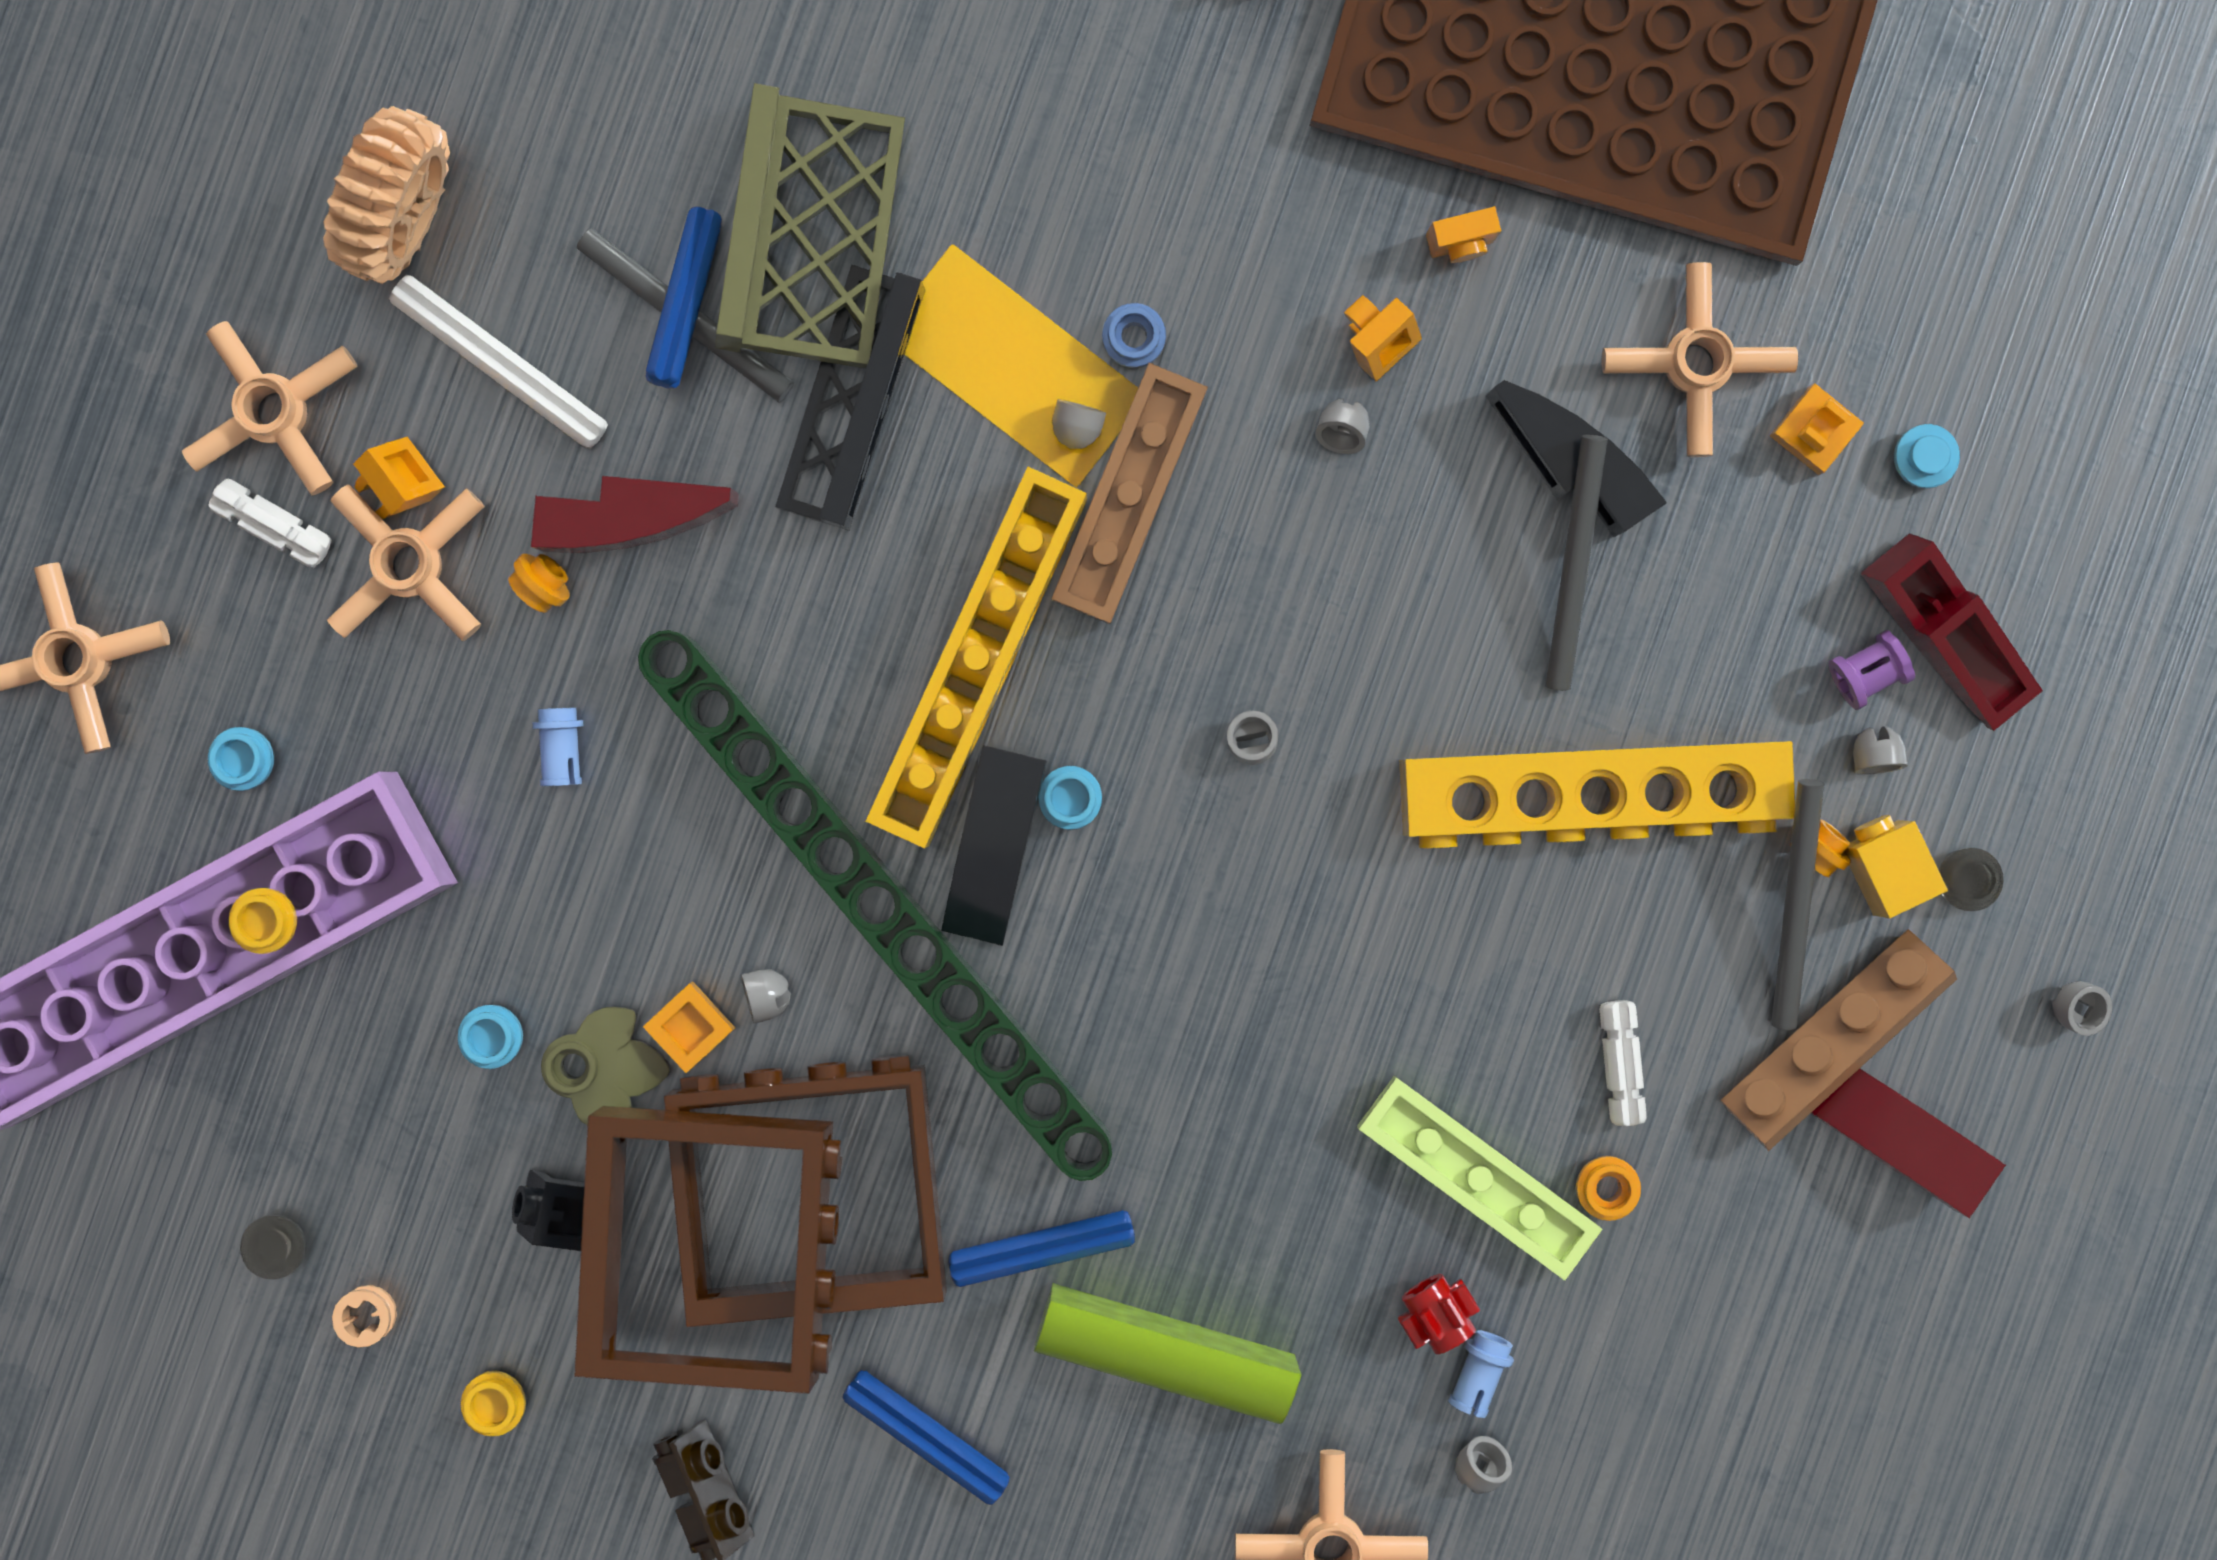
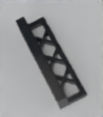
[775,264,925,531]

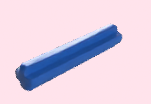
[646,207,722,389]
[948,1210,1135,1287]
[842,1370,1010,1505]

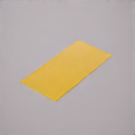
[905,244,1138,487]

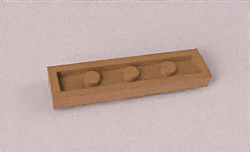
[1051,363,1208,624]
[1721,929,1957,1151]

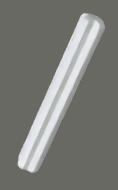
[389,275,608,449]

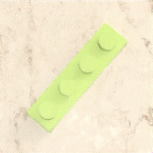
[1357,1076,1603,1280]

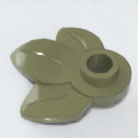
[541,1007,670,1126]

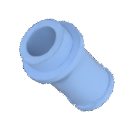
[532,707,584,786]
[1448,1330,1514,1418]

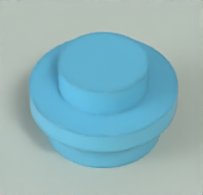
[1894,424,1960,489]
[208,727,274,791]
[1039,766,1102,830]
[458,1005,523,1069]

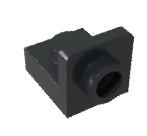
[512,1170,585,1251]

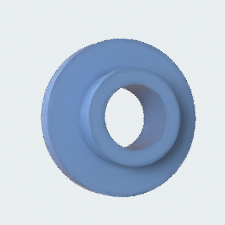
[1102,303,1166,368]

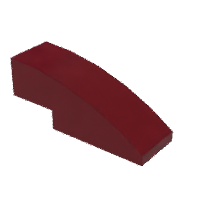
[531,476,739,553]
[1861,533,2043,731]
[1811,1069,2006,1219]

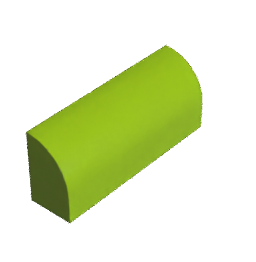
[1034,1283,1301,1425]

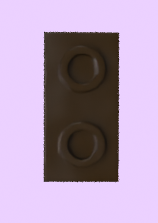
[652,1419,754,1560]

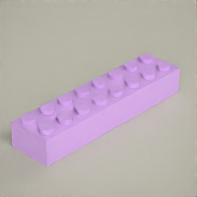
[0,771,458,1130]

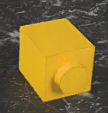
[1845,814,1948,918]

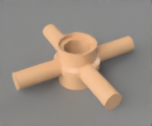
[1601,262,1798,457]
[182,321,358,496]
[327,485,485,641]
[0,562,170,754]
[1235,1449,1428,1560]

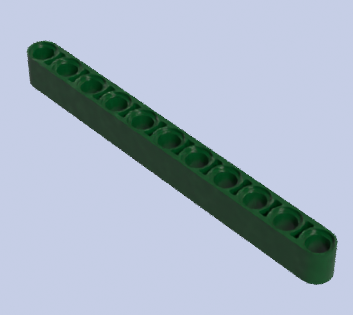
[638,630,1112,1181]

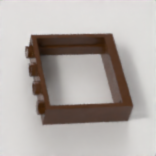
[664,1055,947,1327]
[575,1106,843,1394]

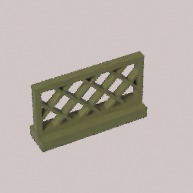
[715,83,905,369]

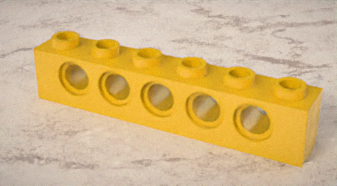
[865,466,1087,849]
[1399,741,1795,848]

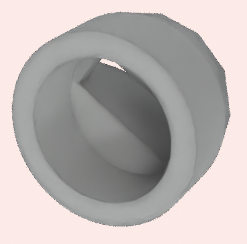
[1315,398,1370,454]
[1052,399,1106,449]
[1227,711,1278,765]
[1853,726,1908,774]
[741,969,791,1024]
[2052,981,2112,1036]
[1455,1436,1512,1494]

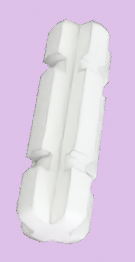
[208,479,332,568]
[1599,1000,1647,1126]

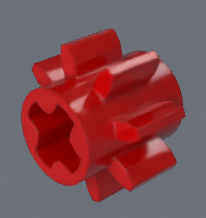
[1398,1274,1480,1355]

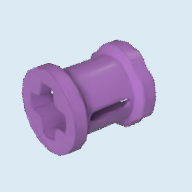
[1828,630,1915,710]

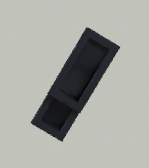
[1486,380,1667,538]
[941,745,1047,946]

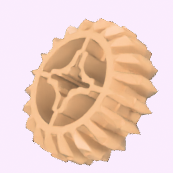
[323,106,450,284]

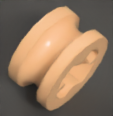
[332,1285,397,1348]

